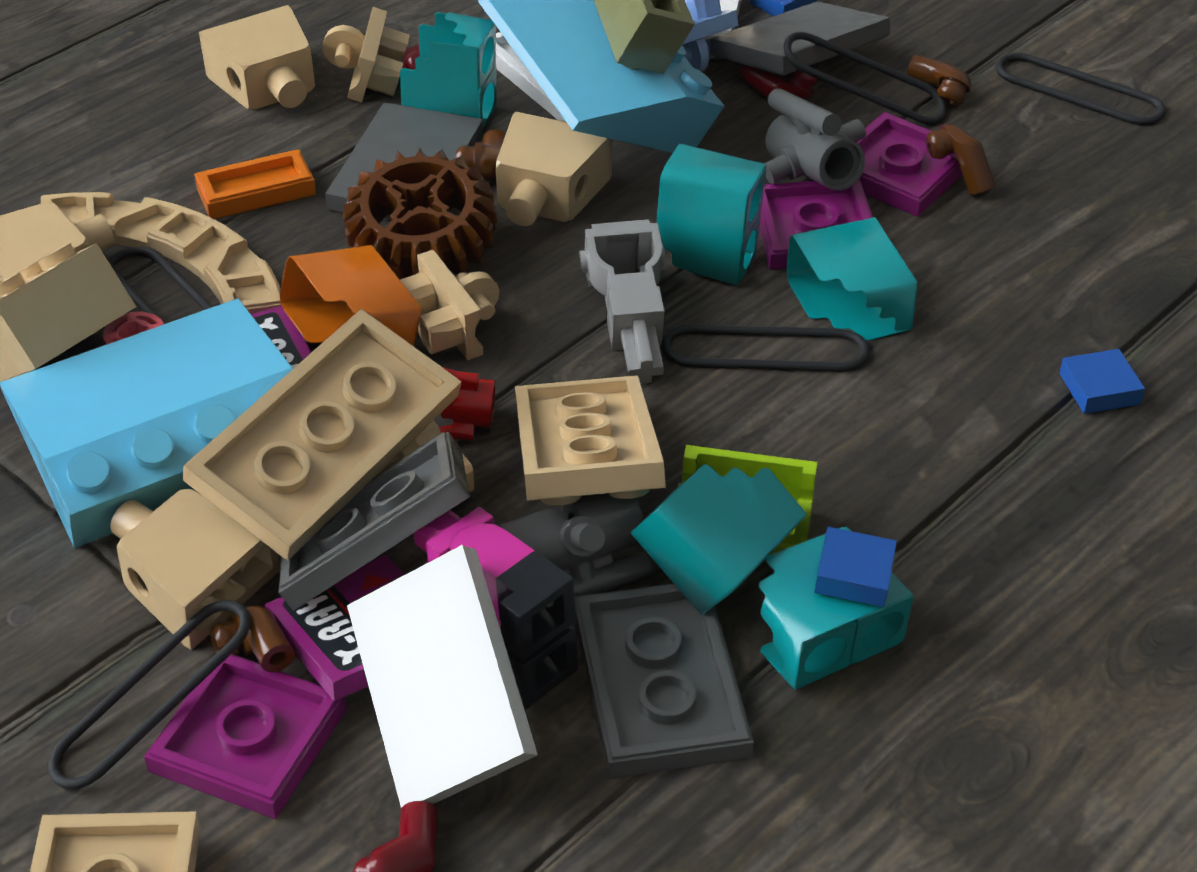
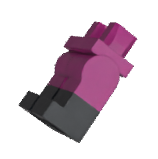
[414,507,578,709]

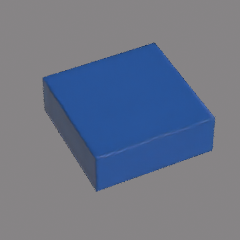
[1059,349,1145,414]
[814,526,897,607]

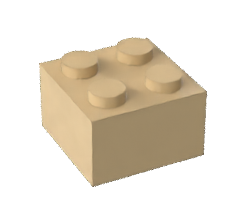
[0,243,136,382]

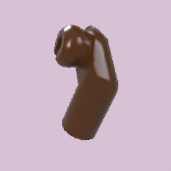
[907,54,971,106]
[925,124,995,194]
[456,130,506,181]
[210,606,295,673]

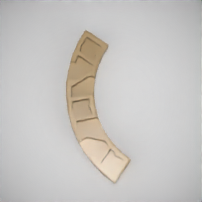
[41,192,281,314]

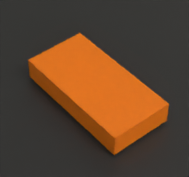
[194,149,316,219]

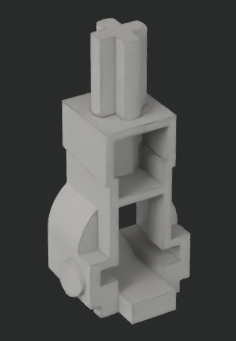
[579,219,665,384]

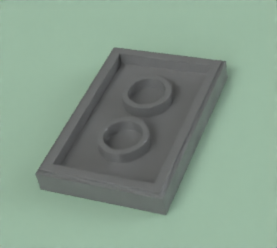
[711,1,890,76]
[325,102,483,221]
[279,431,470,611]
[574,584,754,778]

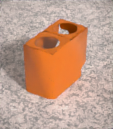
[280,245,422,346]

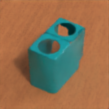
[400,12,497,129]
[656,143,766,285]
[787,217,917,341]
[630,465,807,615]
[759,527,914,690]

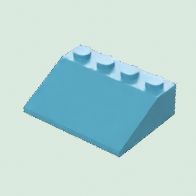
[478,0,724,153]
[0,298,293,548]

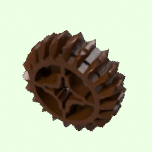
[342,148,497,280]

